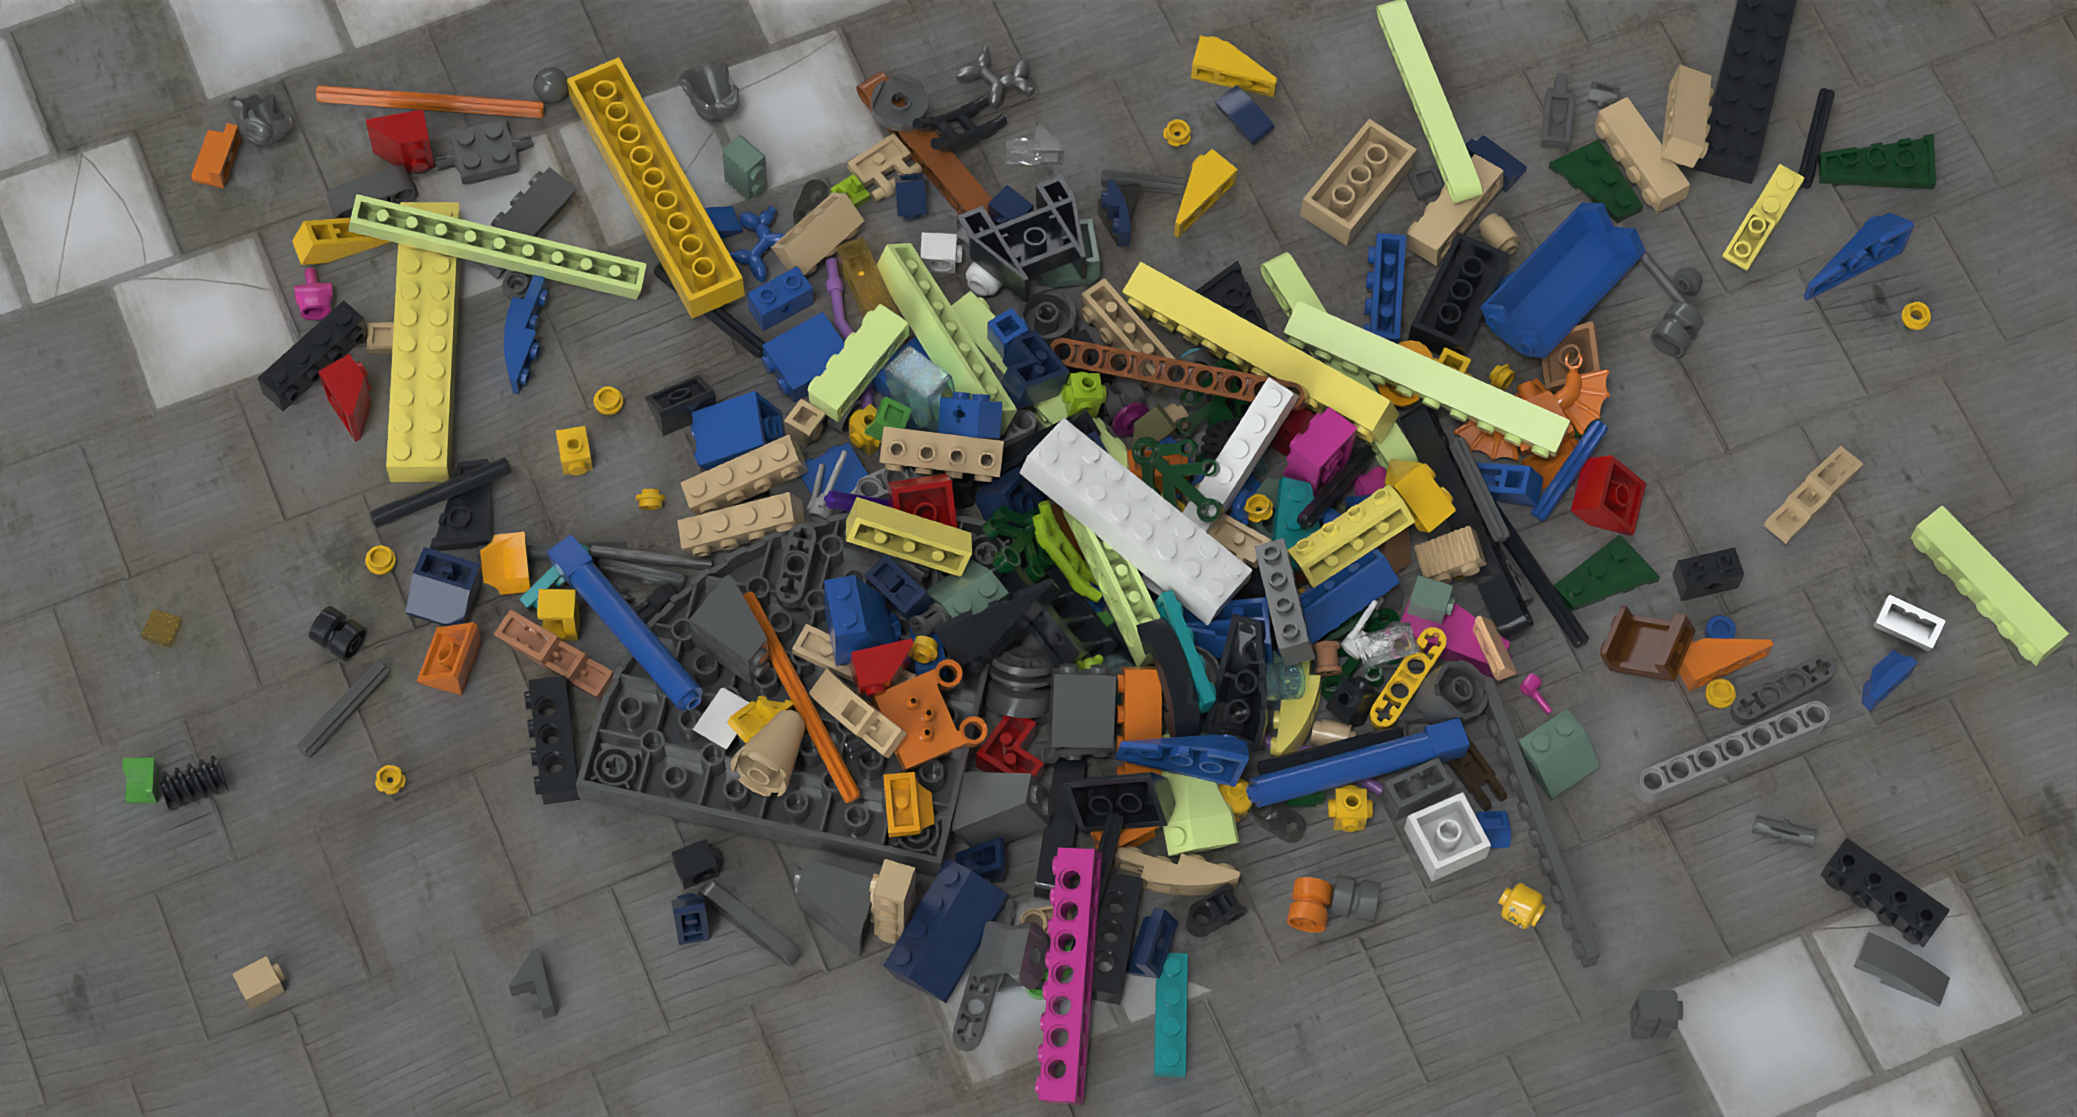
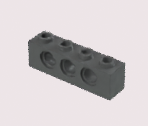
[1254,538,1315,667]

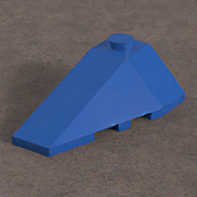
[1803,212,1915,301]
[1114,734,1249,787]

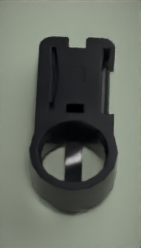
[633,583,679,624]

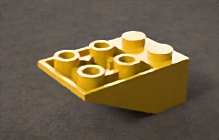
[1384,459,1456,533]

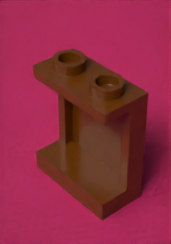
[1600,606,1696,682]

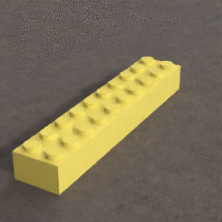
[386,202,462,482]
[1122,262,1399,444]

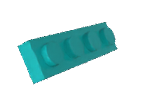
[1154,590,1216,714]
[1154,953,1188,1078]

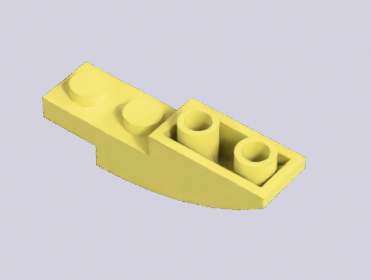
[1722,164,1805,271]
[1270,660,1321,757]

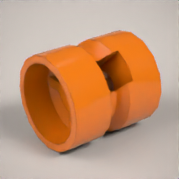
[1287,877,1334,933]

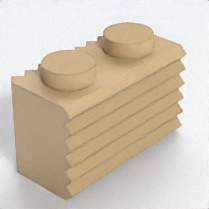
[1414,526,1487,584]

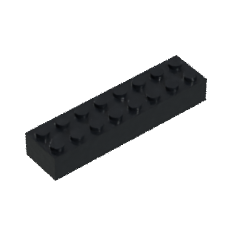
[1696,0,1796,184]

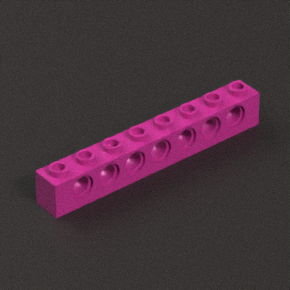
[1035,848,1102,1105]

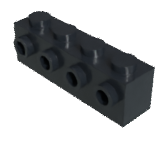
[258,300,367,411]
[1821,838,1950,948]

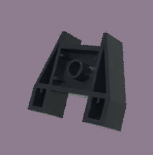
[957,175,1086,302]

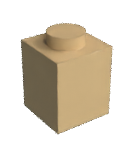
[232,956,285,1010]

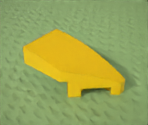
[727,696,794,743]

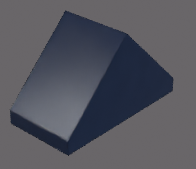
[955,837,1005,883]

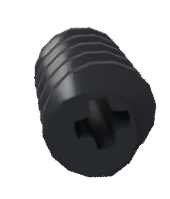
[160,755,229,810]

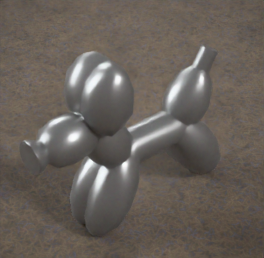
[956,46,1035,109]

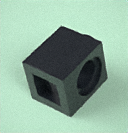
[671,839,722,890]

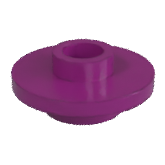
[1112,402,1149,437]

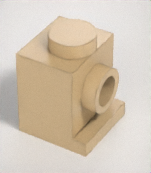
[784,399,826,448]

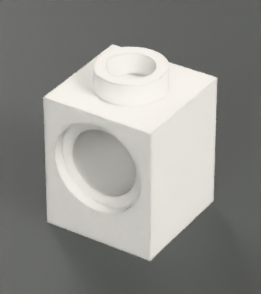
[920,232,962,273]

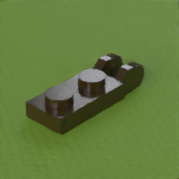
[1446,734,1507,812]

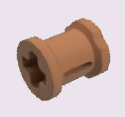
[1313,641,1342,677]

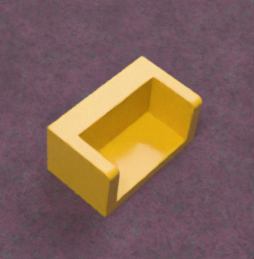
[537,589,580,641]

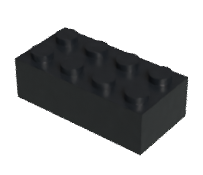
[1408,232,1511,356]

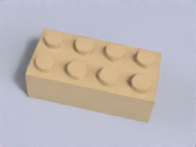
[1300,119,1417,246]

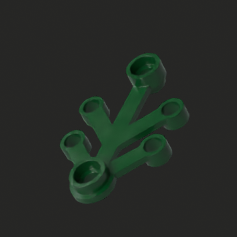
[1175,360,1252,473]
[1132,437,1224,523]
[982,505,1055,583]
[1321,608,1402,702]

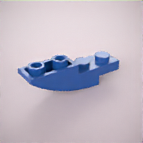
[504,275,550,395]

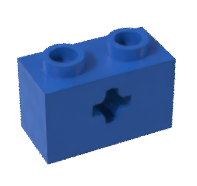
[747,266,813,332]
[938,392,1002,438]

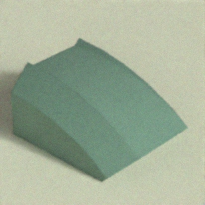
[1041,218,1100,289]

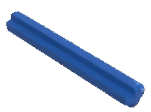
[1531,420,1608,521]

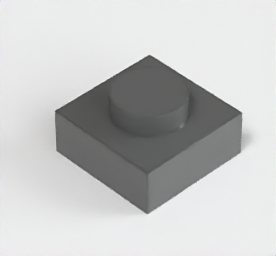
[1588,81,1620,107]

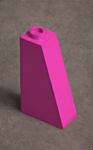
[1395,592,1512,680]

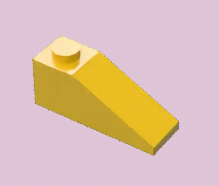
[1191,35,1277,97]
[1174,149,1238,238]
[292,218,390,265]

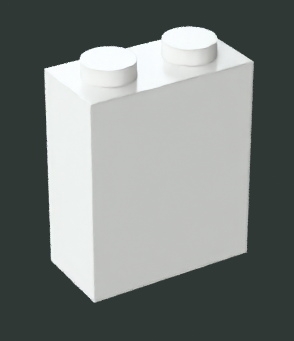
[1872,595,1945,652]

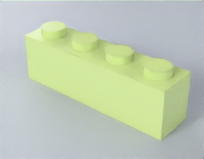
[808,304,909,422]

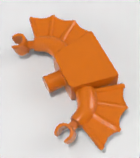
[1453,353,1610,461]

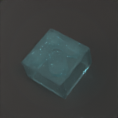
[884,346,955,433]

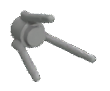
[806,450,856,522]

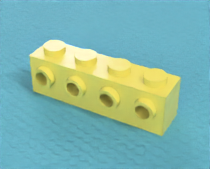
[1288,484,1415,588]
[846,497,972,577]

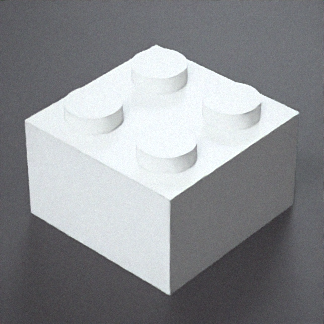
[1404,792,1491,881]

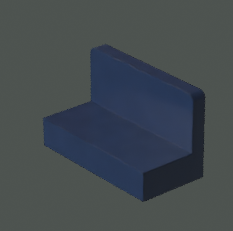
[1465,135,1527,193]
[1126,907,1178,979]

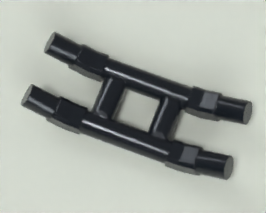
[912,95,1008,152]

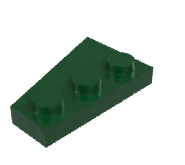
[1548,139,1644,223]

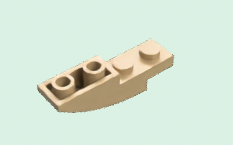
[809,669,907,758]
[1113,846,1241,896]

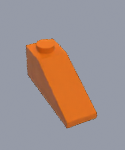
[1678,638,1774,692]

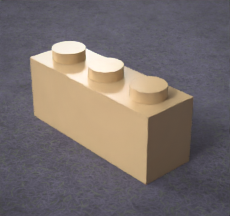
[771,192,864,276]

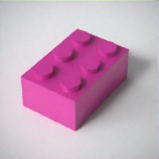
[1283,407,1357,498]

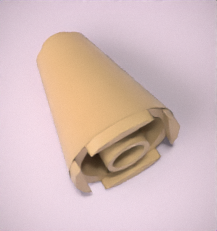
[730,710,806,797]

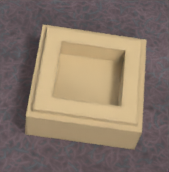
[366,322,394,354]

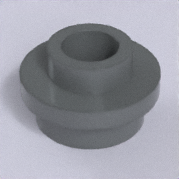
[1674,267,1703,296]
[502,272,531,299]

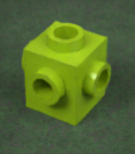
[1062,372,1106,418]

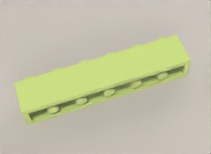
[1910,505,2069,666]

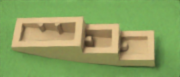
[1763,446,1864,544]

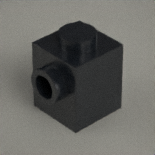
[1325,676,1380,725]

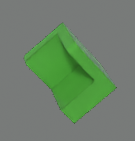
[864,396,912,441]
[122,758,159,804]

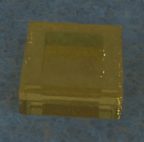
[141,609,183,648]

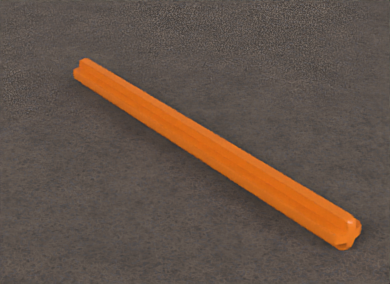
[316,85,544,118]
[743,592,860,803]

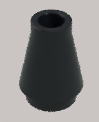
[952,473,979,507]

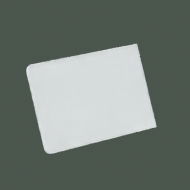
[693,688,749,749]

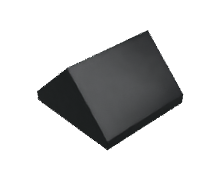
[645,375,716,436]

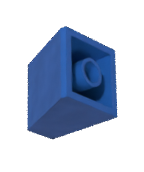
[691,391,785,471]
[824,575,894,666]

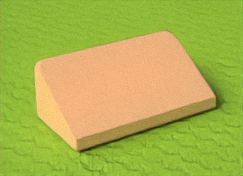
[1472,615,1517,681]

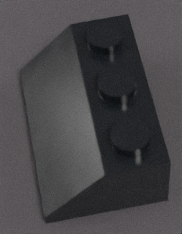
[1063,772,1176,833]

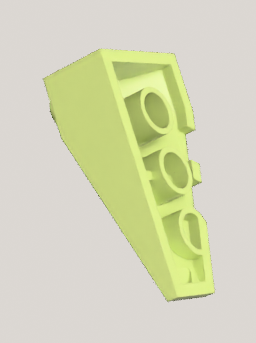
[1161,734,1240,856]

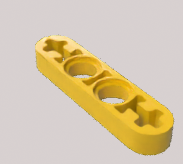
[1369,627,1447,730]

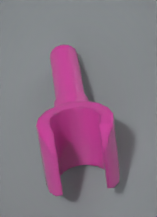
[1520,673,1553,715]

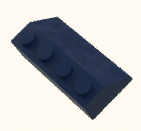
[883,859,1009,1003]

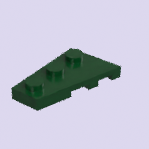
[1554,534,1660,611]

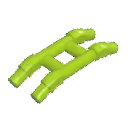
[1033,501,1102,603]

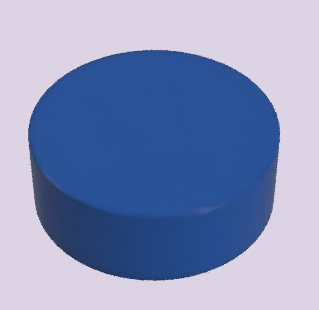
[1704,615,1736,639]

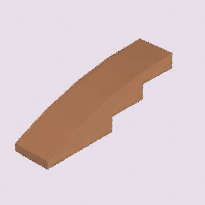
[493,610,614,701]

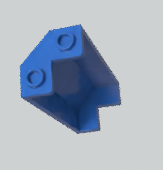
[1480,202,1646,358]

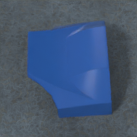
[1861,650,1918,711]

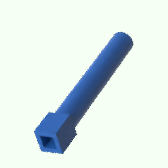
[547,534,703,710]
[1246,717,1470,808]

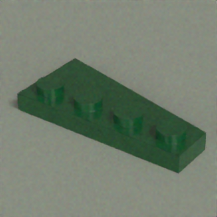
[1818,134,1936,189]

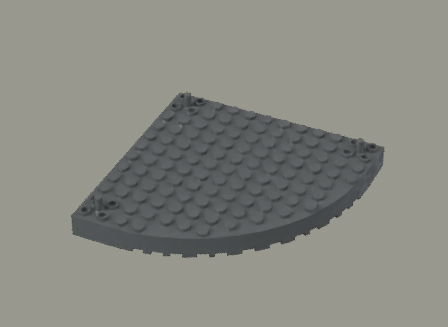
[576,513,1021,875]

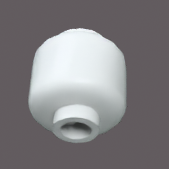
[966,261,1003,296]

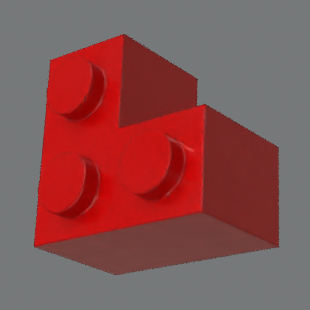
[976,715,1044,782]

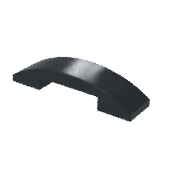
[1136,617,1200,738]

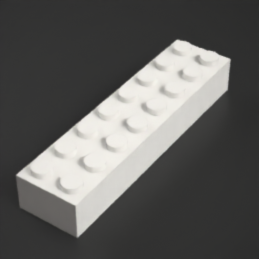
[1020,418,1253,625]

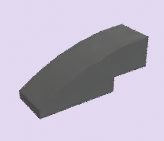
[1853,932,1950,1007]

